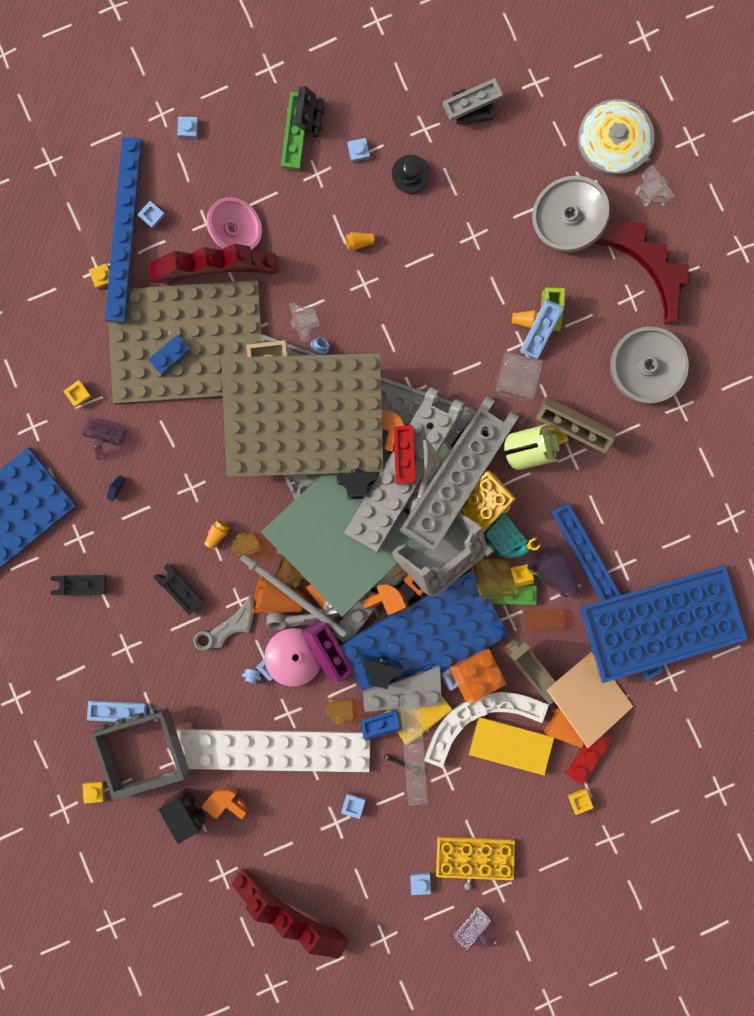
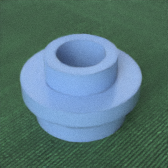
[311,337,329,355]
[242,669,261,684]

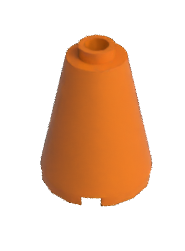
[252,575,307,614]

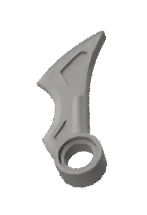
[408,440,442,513]
[193,594,254,650]
[266,608,338,631]

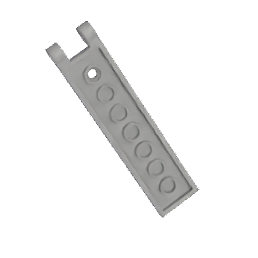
[344,387,466,553]
[399,395,519,553]

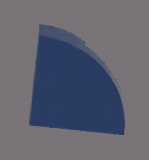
[107,475,126,502]

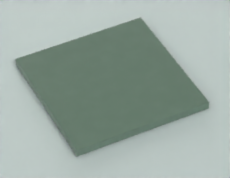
[261,473,418,617]

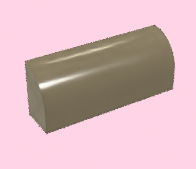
[536,396,616,453]

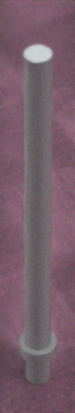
[240,553,347,637]

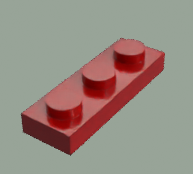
[393,425,417,485]
[565,731,614,785]

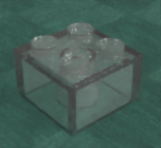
[494,352,543,402]

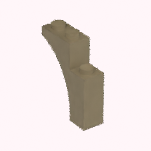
[505,639,556,705]

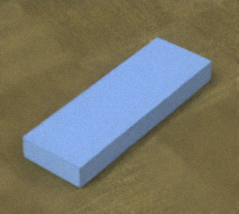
[520,299,564,359]
[87,700,147,724]

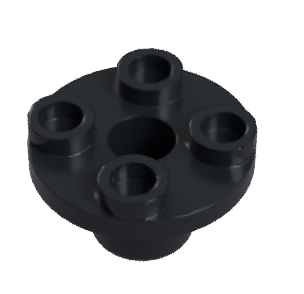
[392,155,430,195]

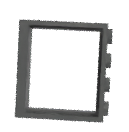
[91,707,190,800]

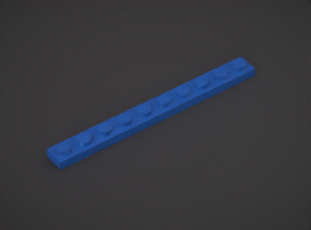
[105,137,143,323]
[550,503,663,681]

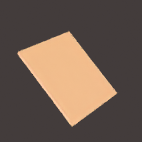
[547,651,633,748]

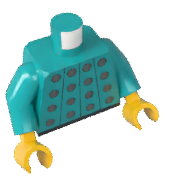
[484,505,541,558]

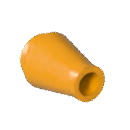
[346,232,374,251]
[512,310,539,328]
[204,520,230,549]

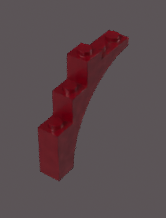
[594,220,691,325]
[149,243,277,284]
[231,868,349,959]

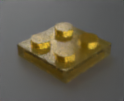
[472,558,518,599]

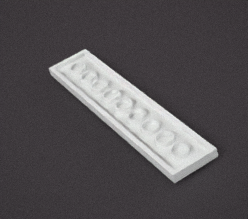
[177,729,370,772]

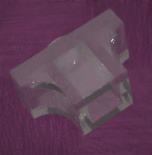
[635,165,675,207]
[289,302,320,344]

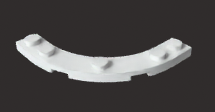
[424,692,549,768]

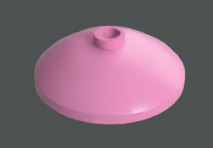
[207,197,262,249]
[264,628,321,687]

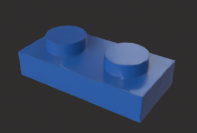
[148,335,191,375]
[360,710,402,741]

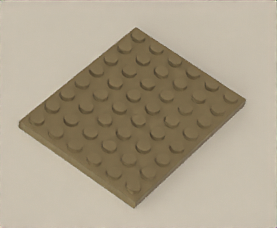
[106,280,262,404]
[221,353,383,476]

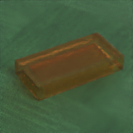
[525,609,565,631]

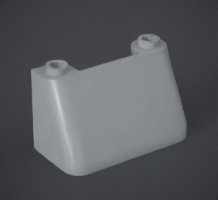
[392,512,487,598]

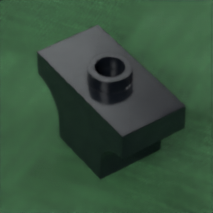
[337,469,376,499]
[361,655,403,689]

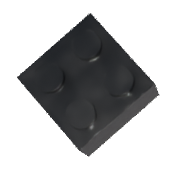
[158,789,205,844]

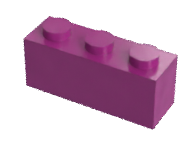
[301,622,354,683]

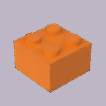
[449,649,506,702]

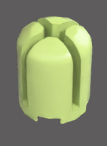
[504,424,560,470]

